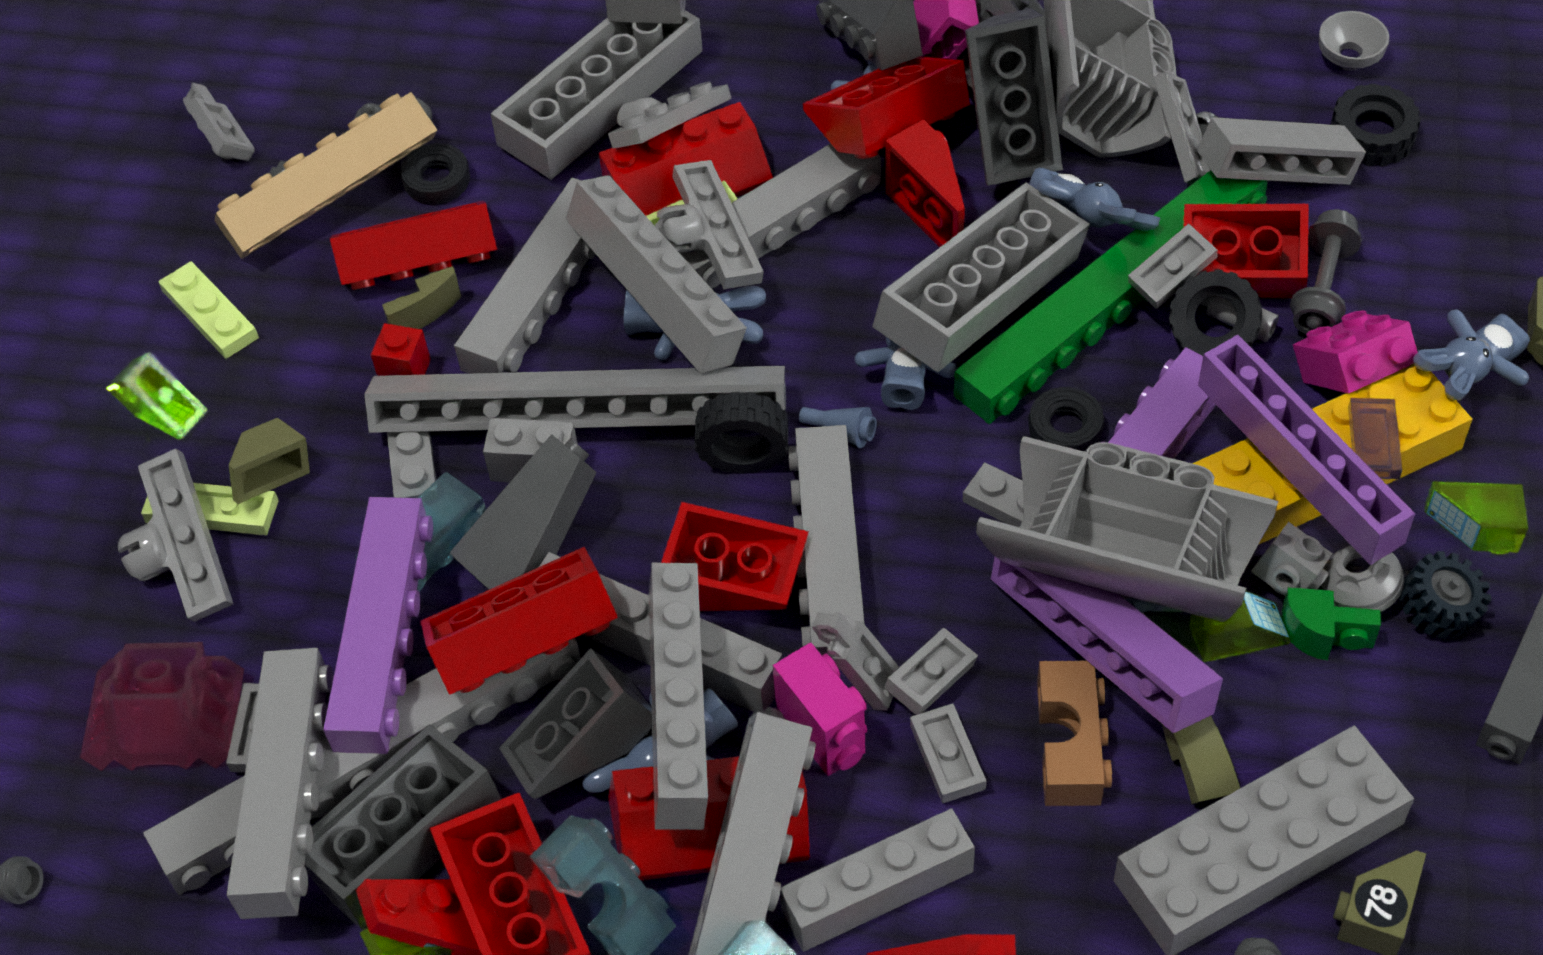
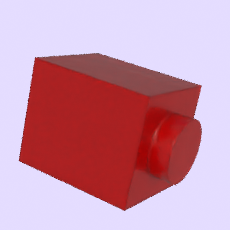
[371,323,431,376]

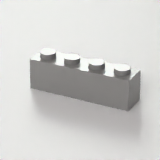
[1197,117,1366,184]
[780,808,975,952]

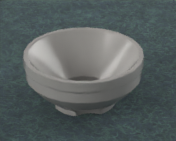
[1318,11,1389,70]
[1321,545,1405,612]

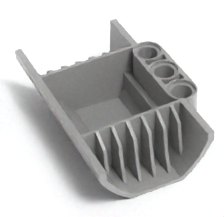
[1043,0,1177,158]
[976,436,1278,622]

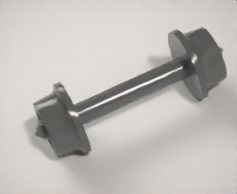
[1290,209,1362,334]

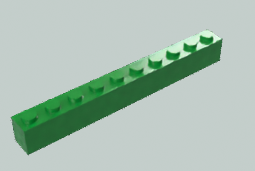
[954,170,1268,424]

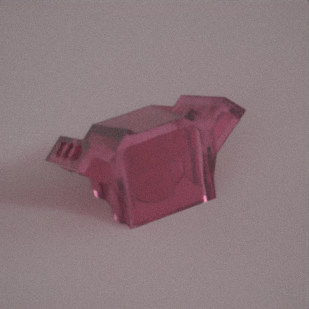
[80,642,244,771]

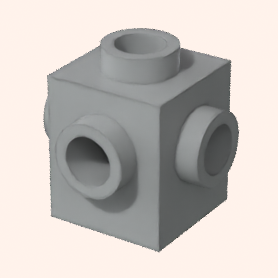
[1251,522,1333,596]

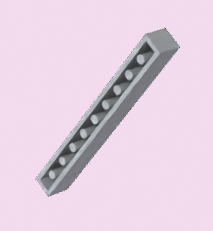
[364,366,786,433]
[143,638,581,895]

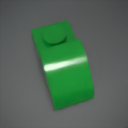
[1282,587,1381,660]

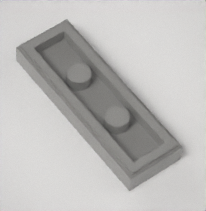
[1153,72,1211,185]

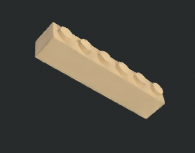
[215,92,437,259]

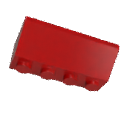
[803,56,970,159]
[599,102,773,216]
[330,201,497,290]
[420,547,618,695]
[608,757,810,883]
[430,792,591,955]

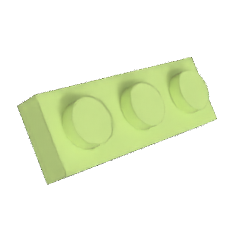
[158,261,259,359]
[141,483,279,536]

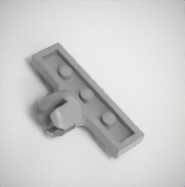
[608,81,732,148]
[655,160,764,289]
[118,448,234,622]

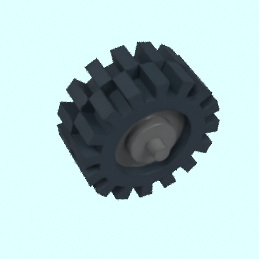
[1399,551,1491,639]

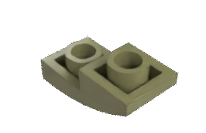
[382,266,461,329]
[1162,716,1240,804]

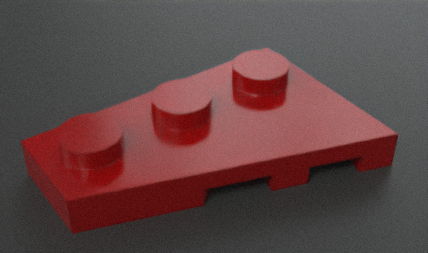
[356,879,481,955]

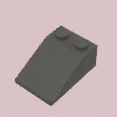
[499,648,652,799]

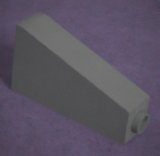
[450,434,597,590]
[1475,594,1543,765]

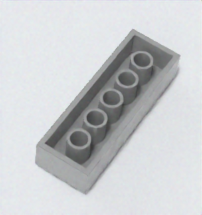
[490,10,703,180]
[872,183,1090,373]
[1114,725,1414,955]

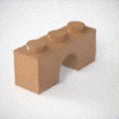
[1037,661,1112,806]

